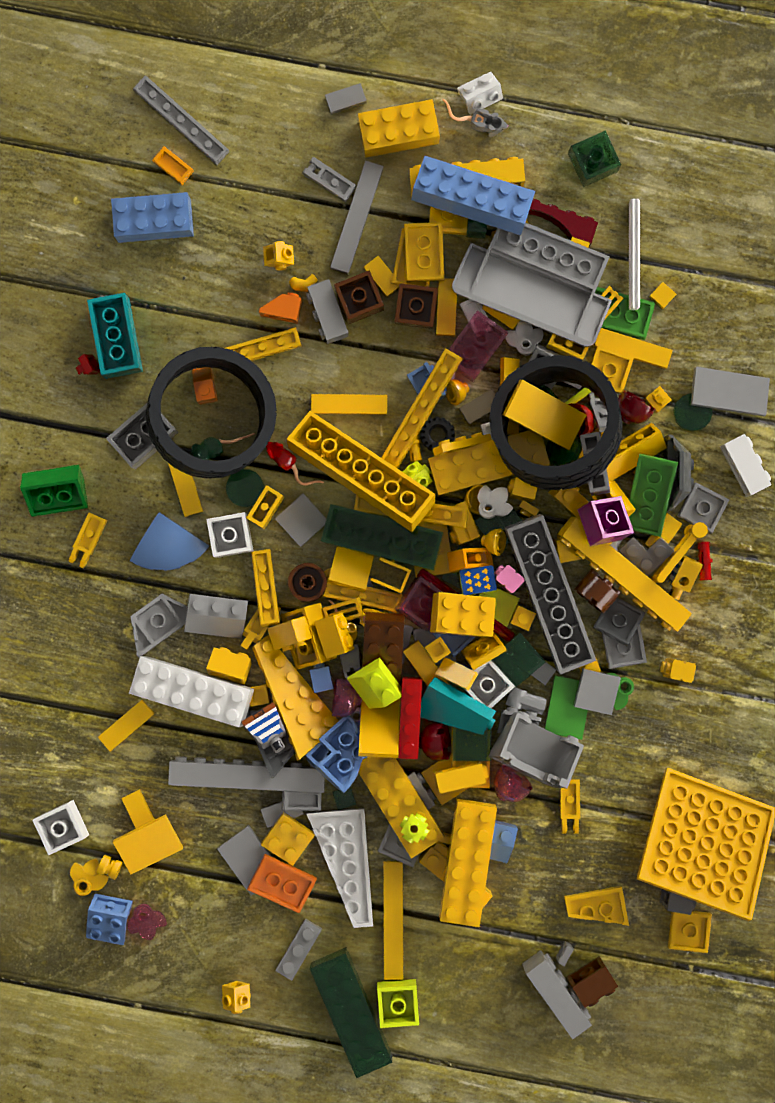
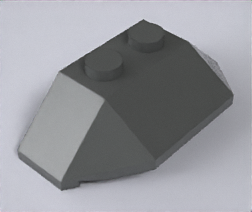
[664,434,694,513]

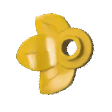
[70,859,109,896]

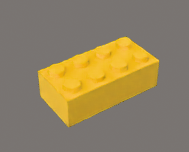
[358,99,440,158]

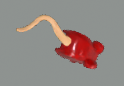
[266,442,324,486]

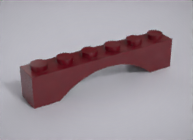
[528,198,598,247]

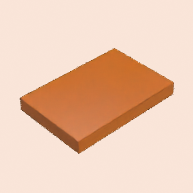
[247,854,317,913]

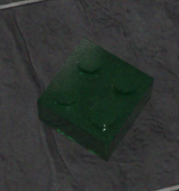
[568,130,621,187]
[492,632,546,687]

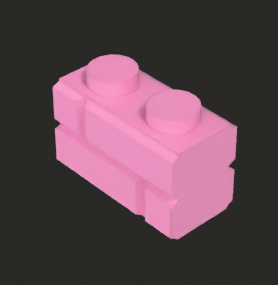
[494,565,525,593]

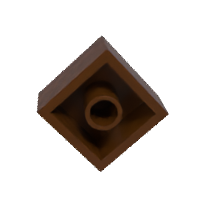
[334,270,384,324]
[395,283,438,329]
[567,956,618,1008]

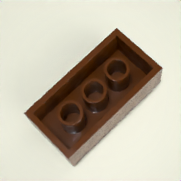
[363,612,404,686]

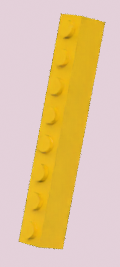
[557,516,692,632]

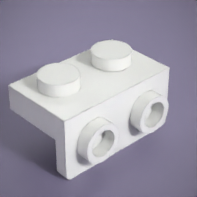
[457,72,503,115]

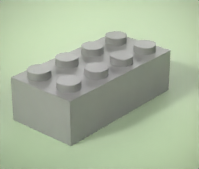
[522,950,592,1039]

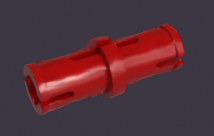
[697,542,713,581]

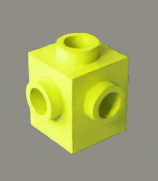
[402,460,433,487]
[400,813,430,843]

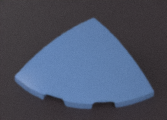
[130,512,209,571]
[306,714,363,793]

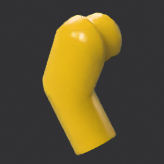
[289,274,318,292]

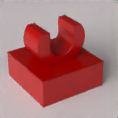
[75,354,100,375]

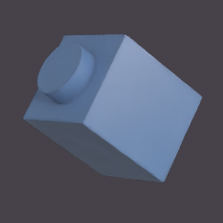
[310,663,334,693]

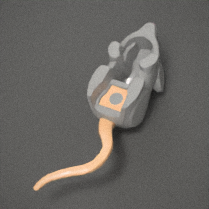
[442,99,508,137]

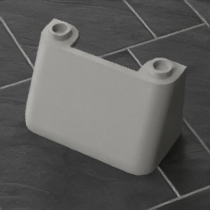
[489,711,584,789]

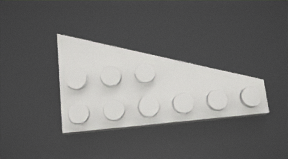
[306,808,373,928]

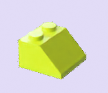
[347,657,402,709]

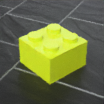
[377,979,419,1028]

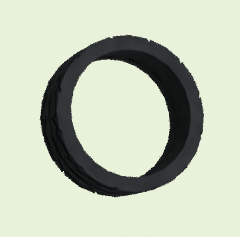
[146,347,277,479]
[490,355,622,490]

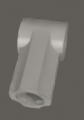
[505,687,547,715]

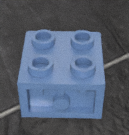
[86,894,133,945]

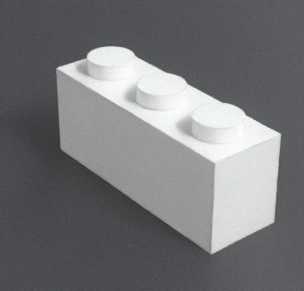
[720,434,772,497]

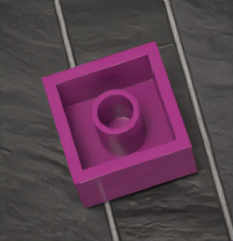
[577,496,634,546]

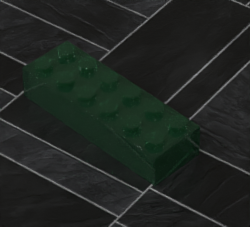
[321,504,444,571]
[310,947,392,1079]

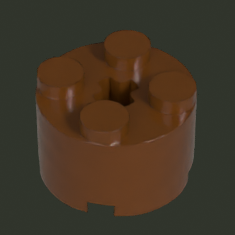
[288,563,327,602]
[574,569,621,614]

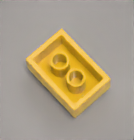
[430,592,496,638]

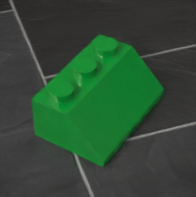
[20,465,88,517]

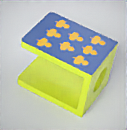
[458,565,497,595]

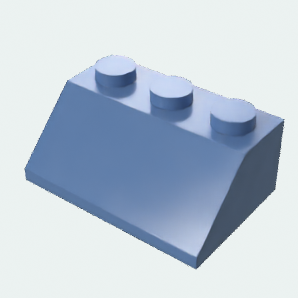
[490,820,518,863]

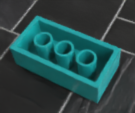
[87,293,143,379]

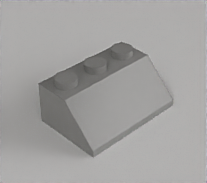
[184,594,248,639]

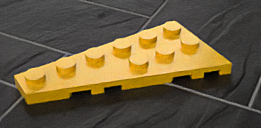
[252,635,339,761]

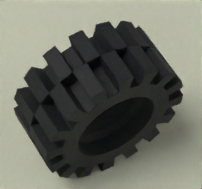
[421,417,455,451]

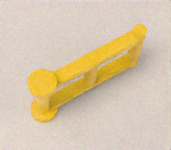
[650,522,708,583]

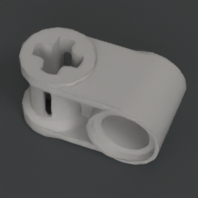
[340,644,361,679]

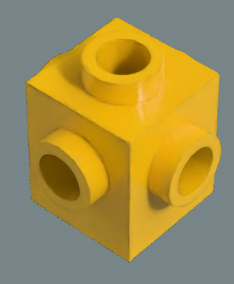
[263,241,294,271]
[222,981,251,1014]

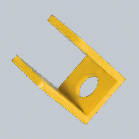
[370,557,411,594]

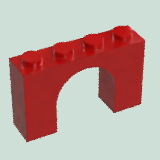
[398,677,422,759]

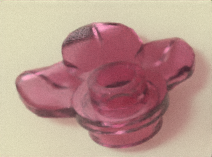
[127,904,167,940]

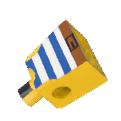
[668,555,703,600]

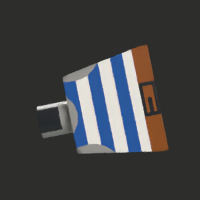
[241,702,287,753]

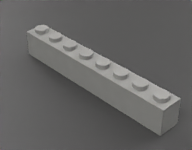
[168,757,325,793]

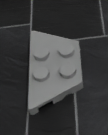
[130,594,187,658]

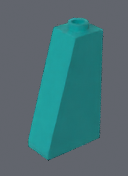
[420,677,496,735]

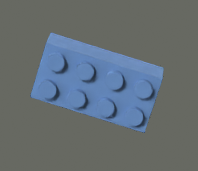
[111,192,194,243]

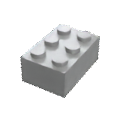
[106,403,179,470]

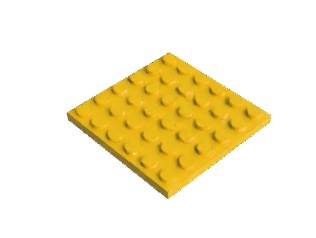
[637,768,775,921]

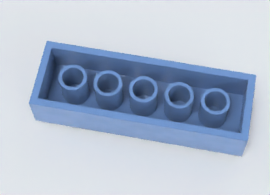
[411,156,535,235]

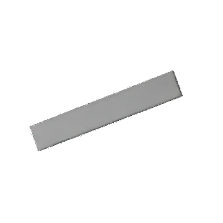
[133,75,229,165]
[330,160,383,275]

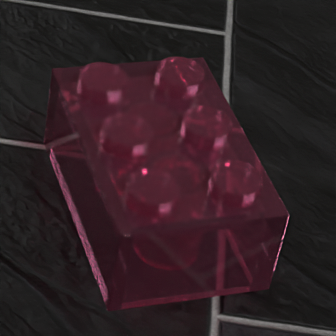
[449,310,508,383]

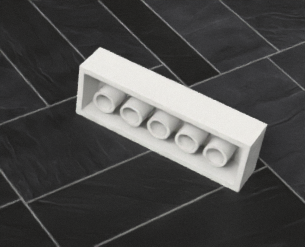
[129,656,254,727]

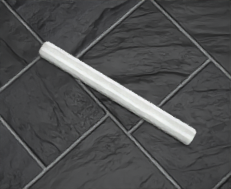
[629,199,640,310]

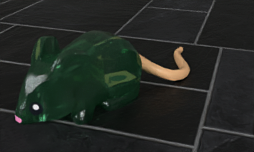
[191,433,255,460]

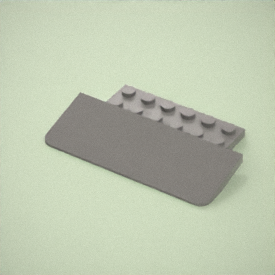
[452,222,612,347]

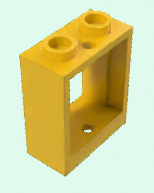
[434,761,489,794]

